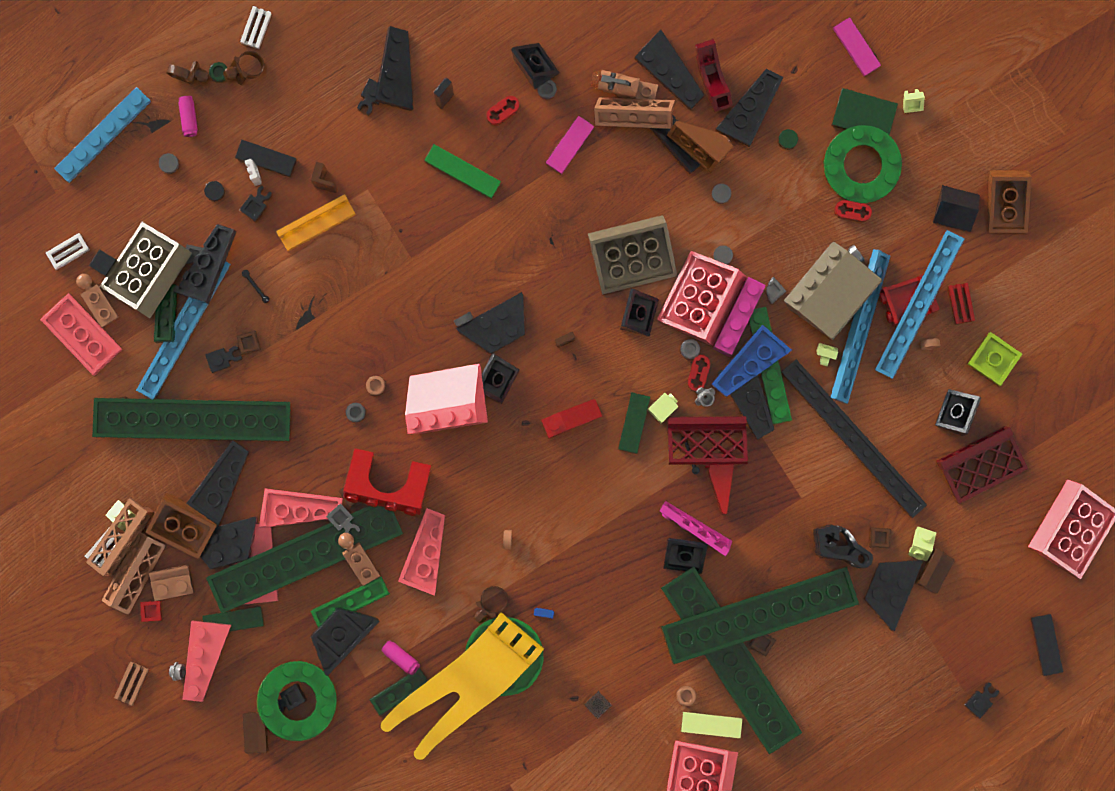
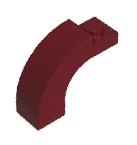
[695,39,733,112]

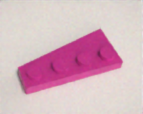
[660,501,732,556]

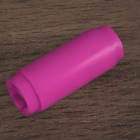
[178,96,198,137]
[381,640,420,676]

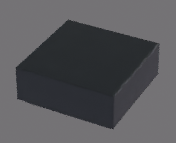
[89,249,117,276]

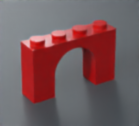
[343,448,431,516]

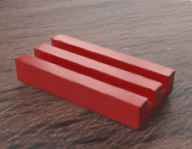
[948,282,975,324]

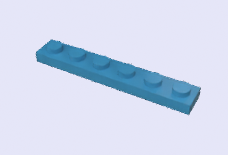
[54,87,151,183]

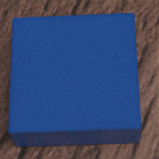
[534,608,554,618]

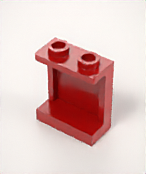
[879,274,940,326]

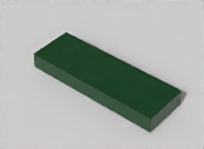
[154,284,177,343]
[618,392,650,454]
[202,607,264,632]
[369,668,428,716]

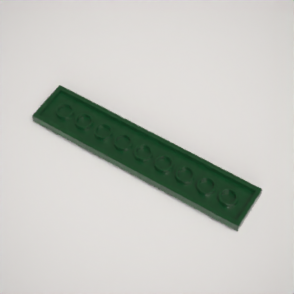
[92,398,291,441]
[206,506,403,614]
[661,567,802,754]
[661,567,859,665]

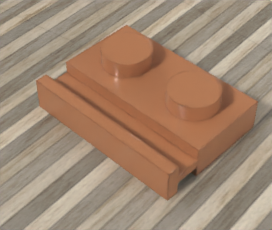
[149,564,194,601]

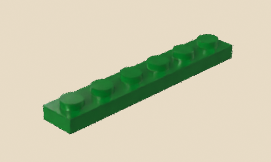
[749,307,792,425]

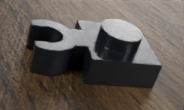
[357,78,379,115]
[239,185,272,222]
[205,346,243,373]
[964,682,999,718]
[278,683,307,713]

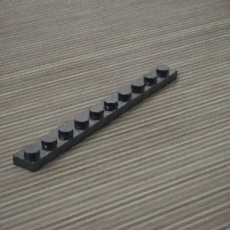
[781,359,927,518]

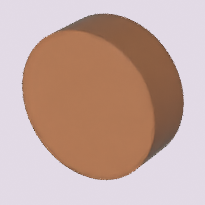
[920,338,941,350]
[366,376,386,396]
[503,530,512,550]
[676,686,696,706]

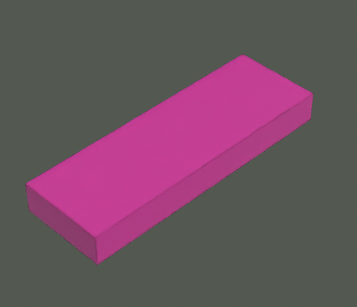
[833,17,881,77]
[546,116,595,175]

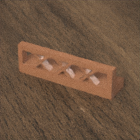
[594,97,675,129]
[86,498,155,576]
[102,532,166,615]

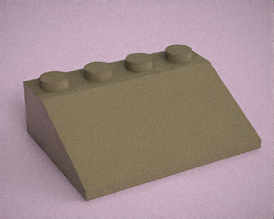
[588,215,678,295]
[100,222,192,318]
[784,241,882,340]

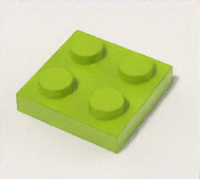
[967,332,1022,386]

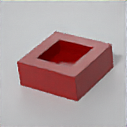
[140,601,162,622]

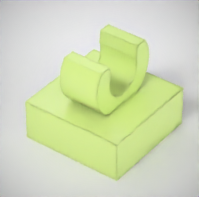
[903,89,925,113]
[817,343,838,366]

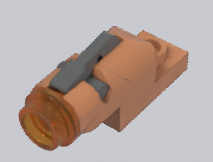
[591,70,658,100]

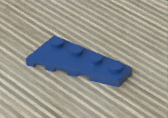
[711,325,792,397]

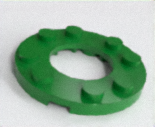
[824,125,902,203]
[465,617,544,696]
[257,661,337,741]

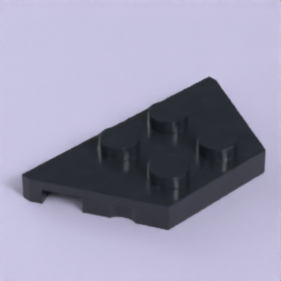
[456,292,525,354]
[200,517,258,569]
[864,560,923,631]
[311,607,380,676]

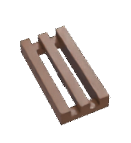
[114,661,149,706]

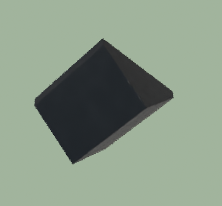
[511,43,560,89]
[933,185,980,232]
[620,288,659,336]
[482,353,520,404]
[935,389,981,436]
[663,538,708,574]

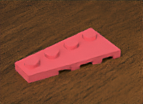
[259,489,343,528]
[398,508,445,596]
[183,620,231,702]

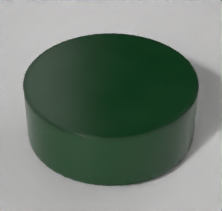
[209,62,227,83]
[778,129,798,150]

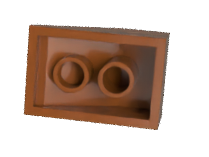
[667,121,733,173]
[988,170,1032,233]
[145,493,217,559]

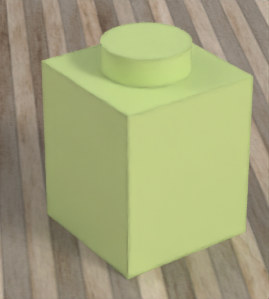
[647,393,679,424]

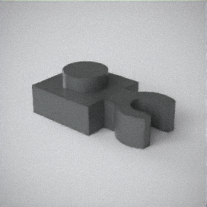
[326,503,360,534]

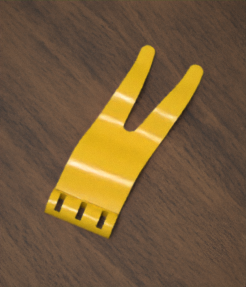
[381,612,544,760]

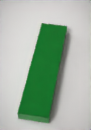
[424,144,501,199]
[311,576,390,627]

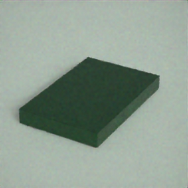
[831,88,898,135]

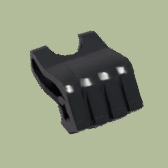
[813,524,873,569]

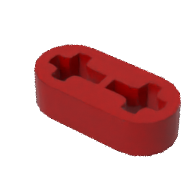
[486,96,519,126]
[834,200,872,222]
[687,355,710,392]

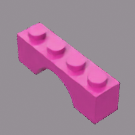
[713,277,766,357]

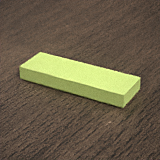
[681,712,742,738]

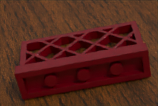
[667,416,748,465]
[936,426,1028,504]

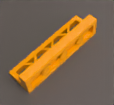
[276,194,356,251]

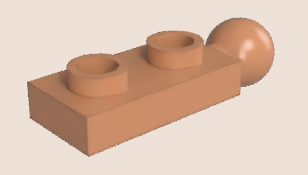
[76,274,119,328]
[338,533,380,586]

